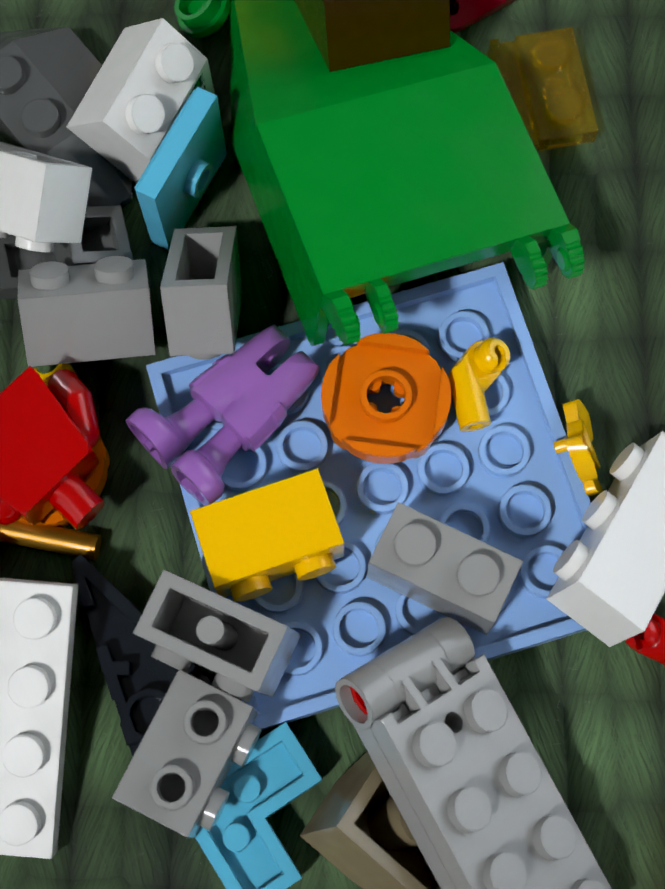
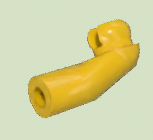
[449,337,511,432]

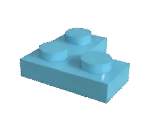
[195,722,323,889]

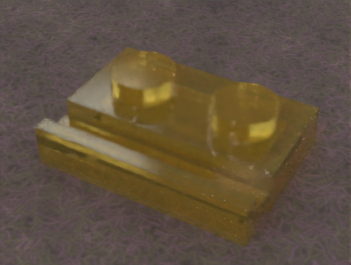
[488,27,599,151]

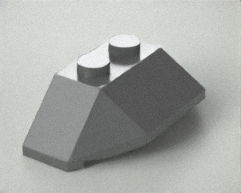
[0,27,134,208]

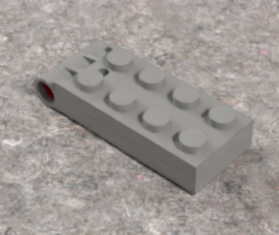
[335,617,612,889]

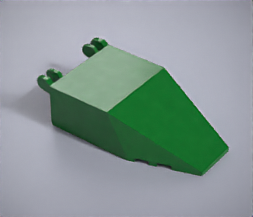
[230,0,585,346]

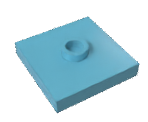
[134,87,227,251]

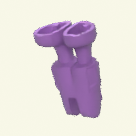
[126,324,320,506]

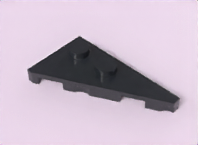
[71,554,222,756]

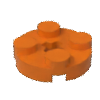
[321,333,451,464]

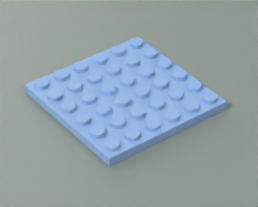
[146,262,591,731]

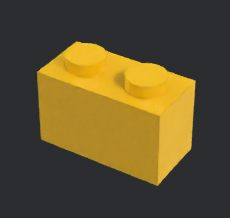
[190,468,344,602]

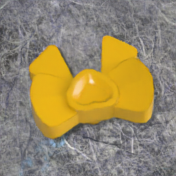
[553,399,603,496]

